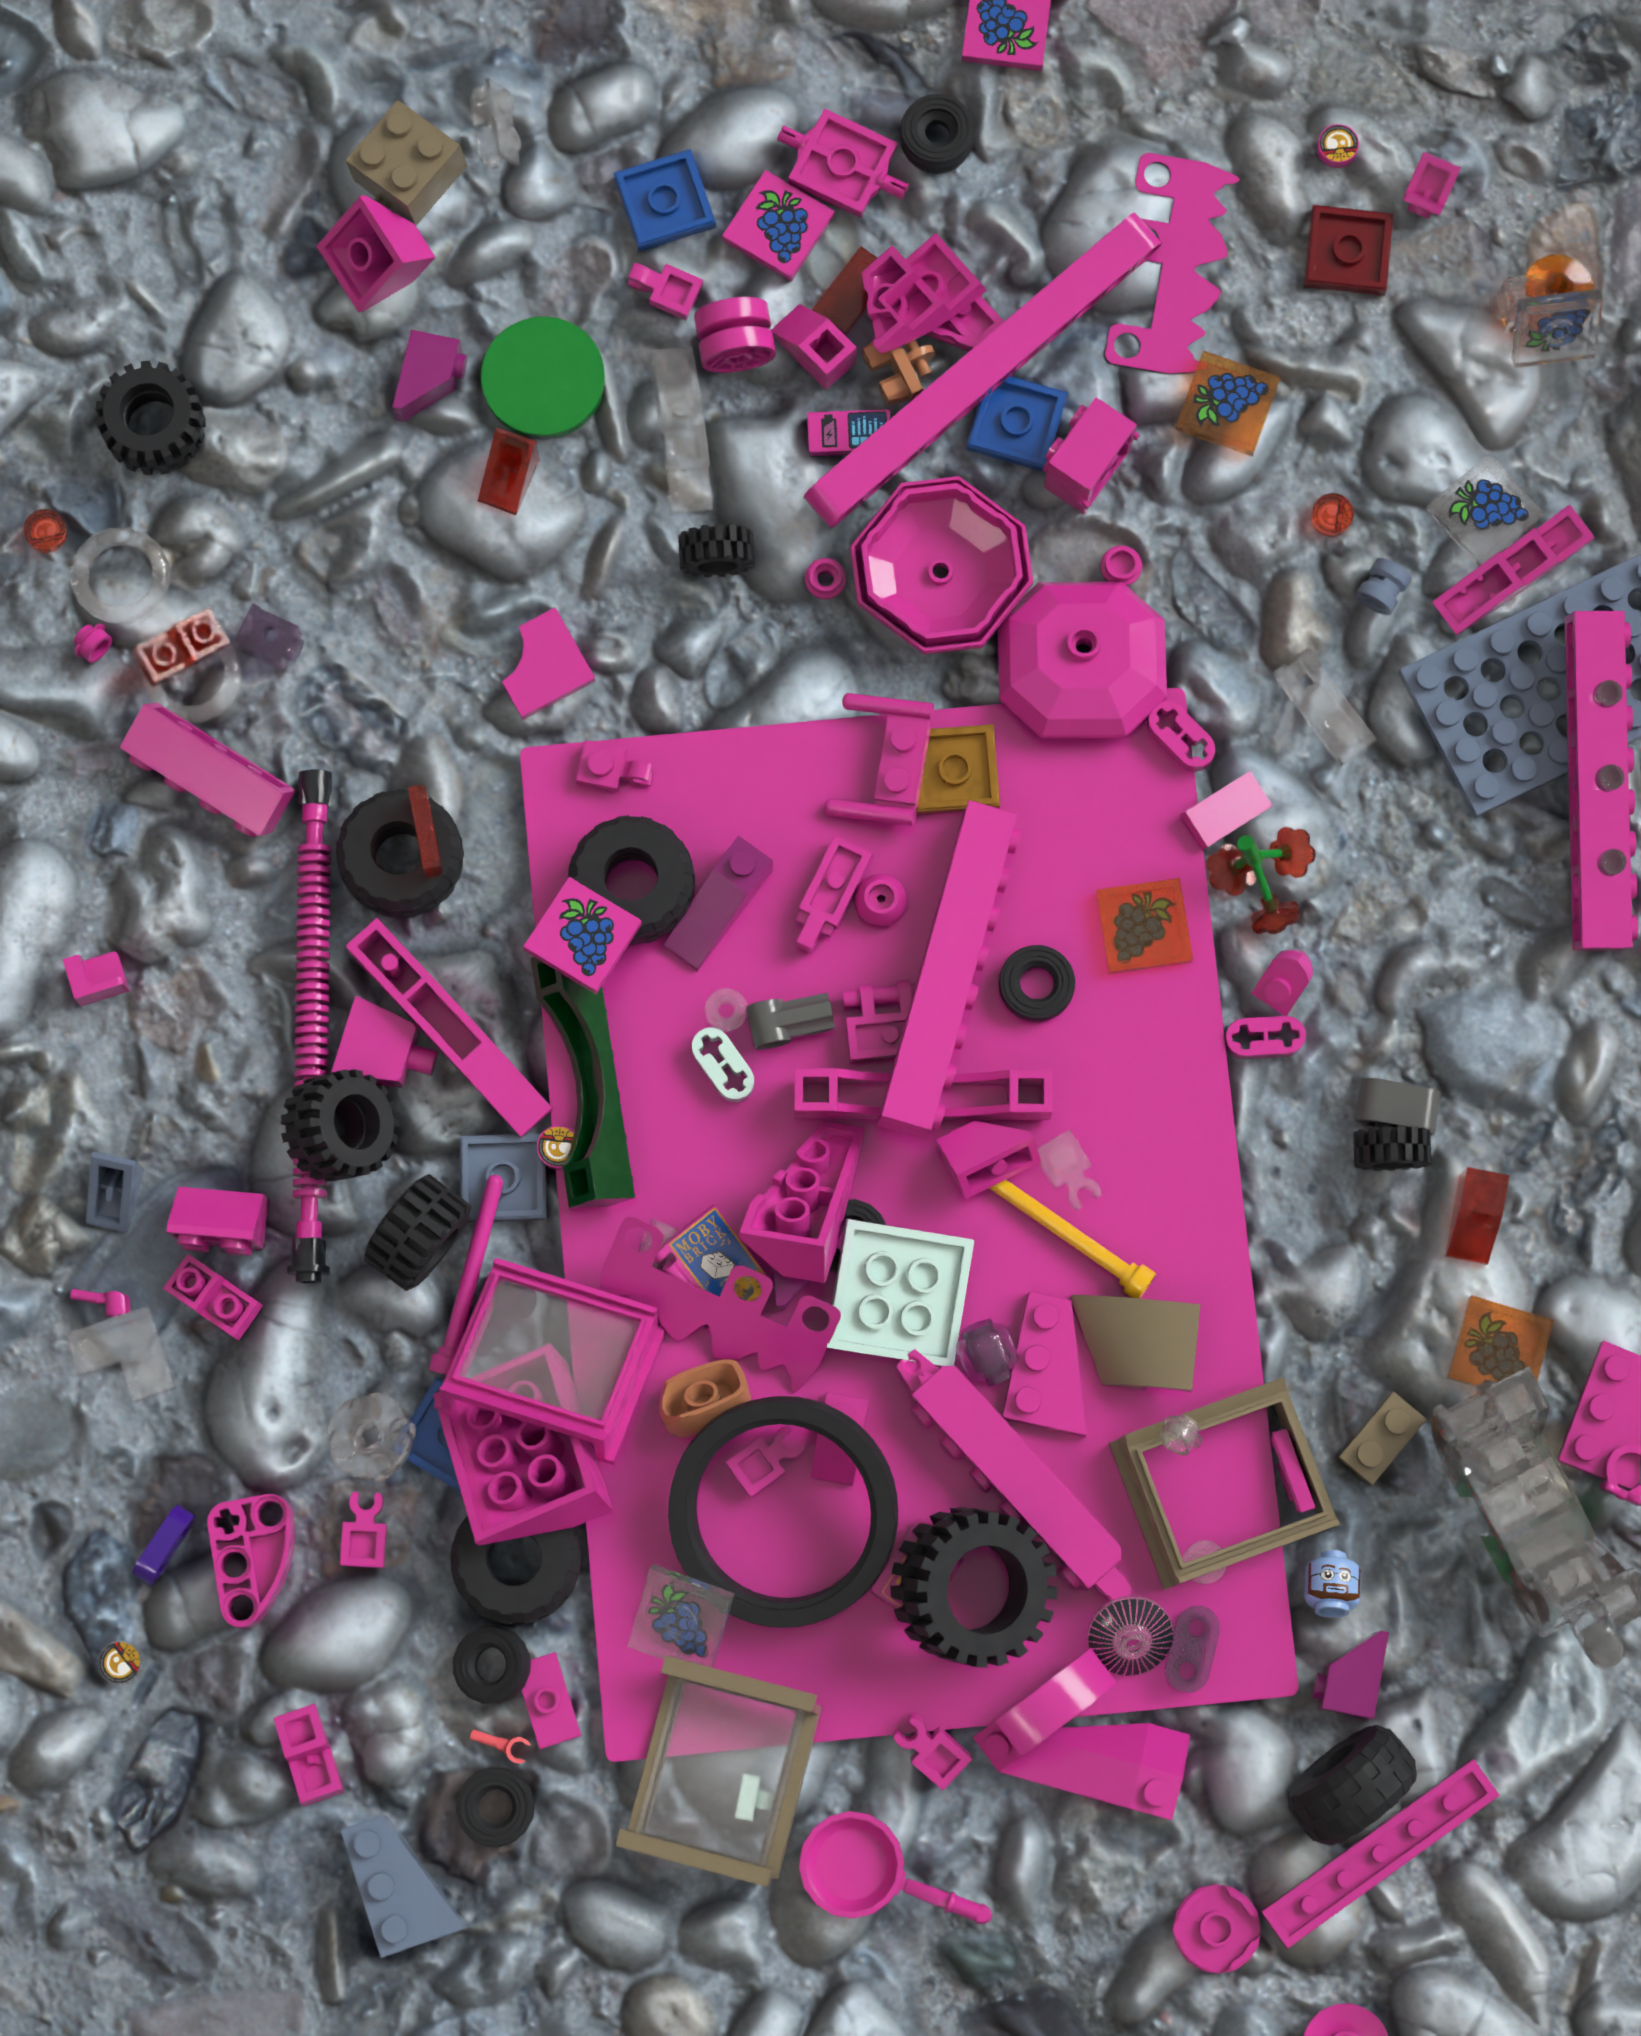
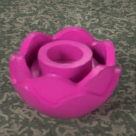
[854,874,908,926]

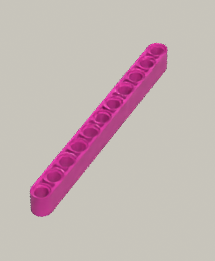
[803,212,1162,528]

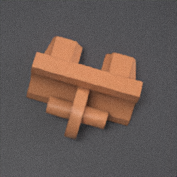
[862,340,936,406]

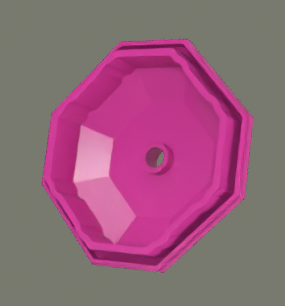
[850,476,1033,655]
[998,582,1167,738]

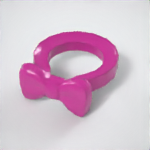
[1599,1444,1641,1506]

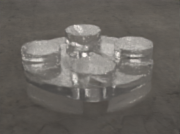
[327,1393,416,1482]

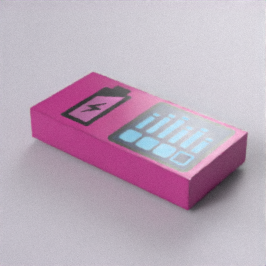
[807,409,890,456]

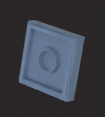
[459,1134,547,1222]

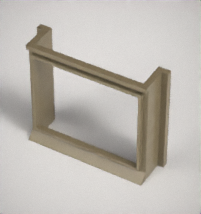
[1108,1377,1340,1590]

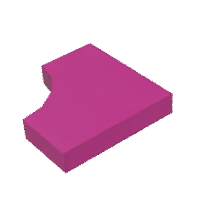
[502,607,596,720]

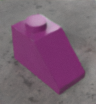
[393,329,467,422]
[1312,1631,1389,1720]

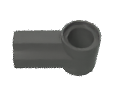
[746,993,835,1050]

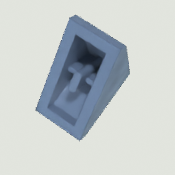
[86,1152,144,1233]

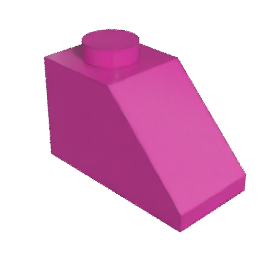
[936,1121,1042,1200]

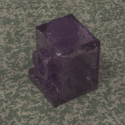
[234,603,304,671]

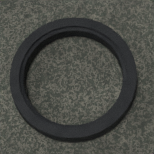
[668,1396,898,1628]

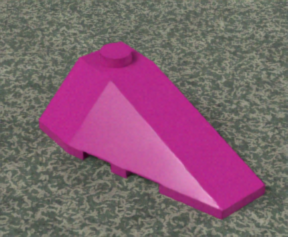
[739,1121,865,1283]
[1000,1723,1190,1820]

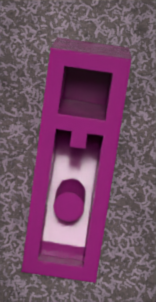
[664,835,773,970]

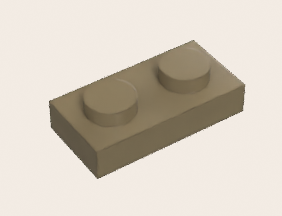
[1338,1392,1427,1486]

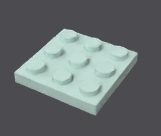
[827,1219,974,1366]

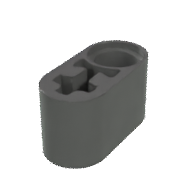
[1355,1078,1441,1136]

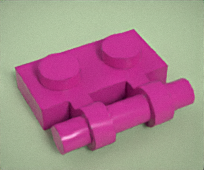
[842,980,916,1062]

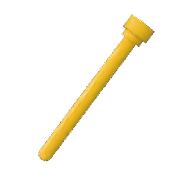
[989,1180,1157,1298]

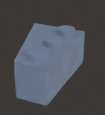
[340,1815,469,1958]

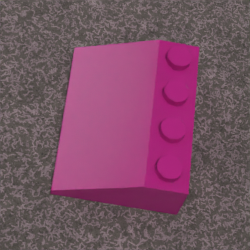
[433,1344,613,1546]

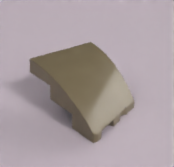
[1071,1295,1201,1392]

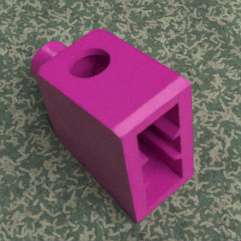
[331,996,438,1088]

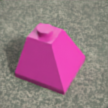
[316,195,436,312]

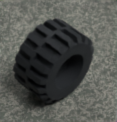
[95,361,206,475]
[281,1069,399,1182]
[364,1174,471,1291]

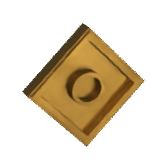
[916,724,1000,815]

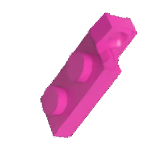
[796,835,873,954]

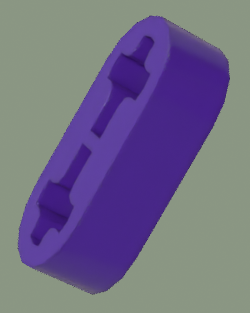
[132,1505,196,1586]

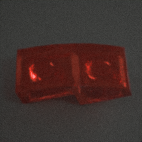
[131,607,230,687]

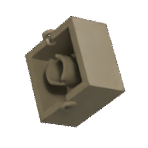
[345,100,468,226]

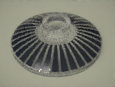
[1087,1596,1174,1676]

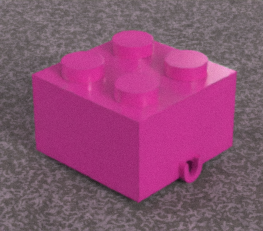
[1043,397,1140,514]

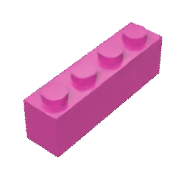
[119,702,296,837]

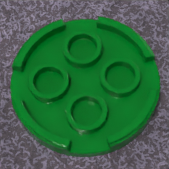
[481,317,605,438]

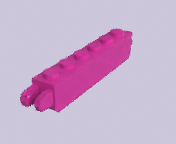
[895,1349,1133,1604]

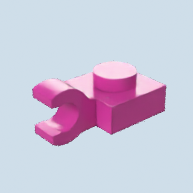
[628,263,703,321]
[576,740,654,792]

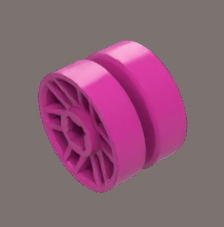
[694,297,776,373]

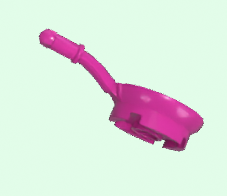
[799,1811,992,1924]

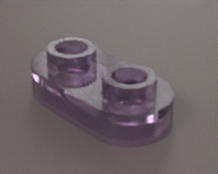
[1165,1606,1220,1693]

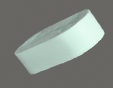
[692,1027,754,1102]

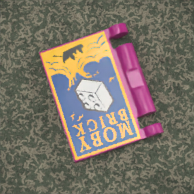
[654,1204,774,1335]

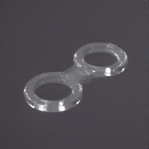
[71,527,242,723]

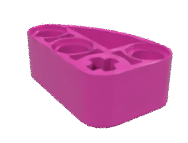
[207,1494,295,1629]

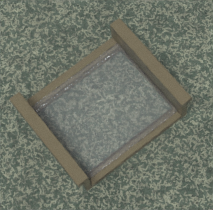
[615,1656,822,1887]

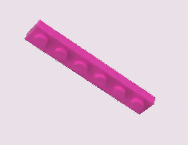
[1260,1759,1500,1949]

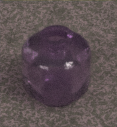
[956,1318,1019,1386]

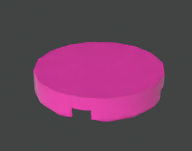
[1172,1884,1260,1974]

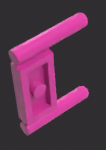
[824,693,934,826]

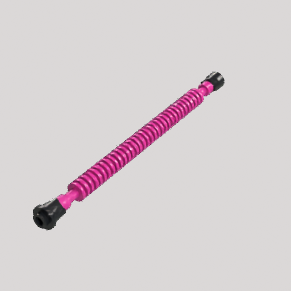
[287,769,332,1284]

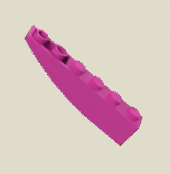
[345,918,553,1138]

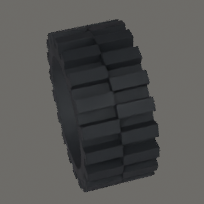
[890,1507,1058,1668]

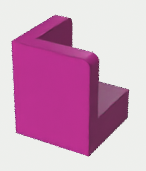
[62,951,130,1007]

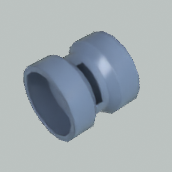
[1355,558,1412,615]

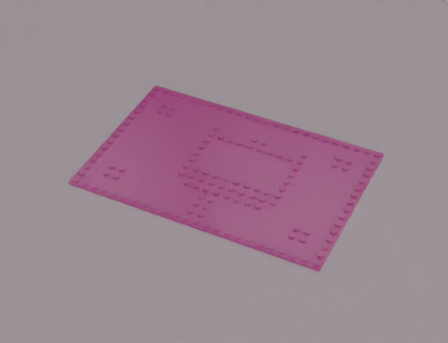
[520,688,1299,1762]

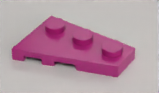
[1002,1291,1087,1437]
[1556,1341,1641,1490]

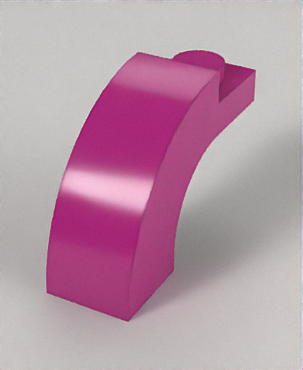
[973,1648,1117,1772]

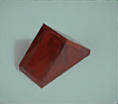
[478,427,540,515]

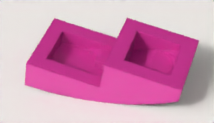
[273,1703,345,1807]

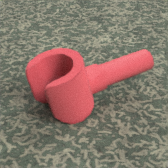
[470,1729,531,1764]

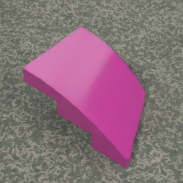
[861,233,987,354]

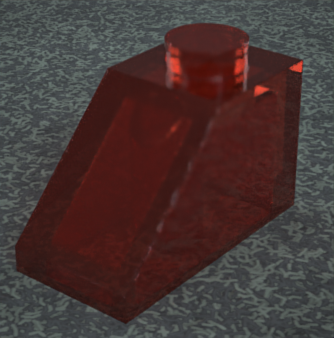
[1445,1167,1510,1265]

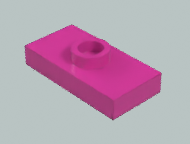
[521,1652,582,1749]

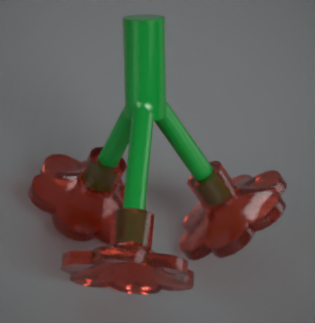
[1206,827,1316,934]

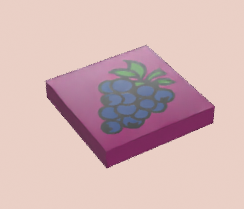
[961,0,1051,71]
[722,170,835,282]
[523,877,642,994]

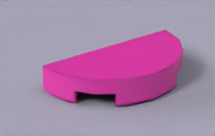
[1271,1429,1315,1514]

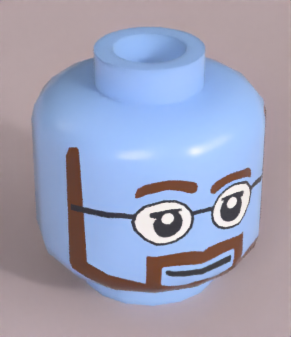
[1304,1550,1361,1618]

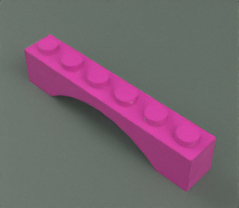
[794,1068,1053,1120]

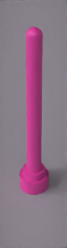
[428,1175,503,1375]

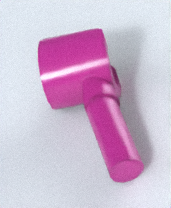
[70,1289,131,1317]

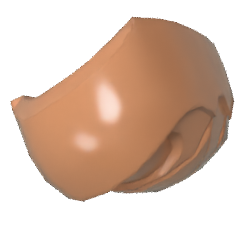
[659,1359,751,1438]

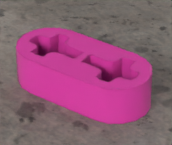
[1147,701,1215,772]
[1224,1016,1306,1059]

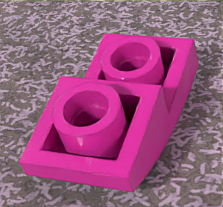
[163,1253,263,1341]

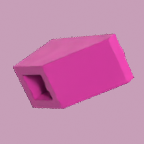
[770,304,857,391]

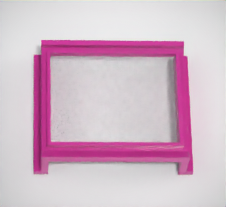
[434,1258,666,1465]

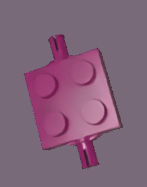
[777,108,909,218]

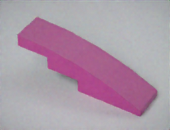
[1432,504,1596,635]

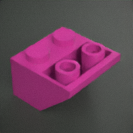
[166,1187,269,1256]

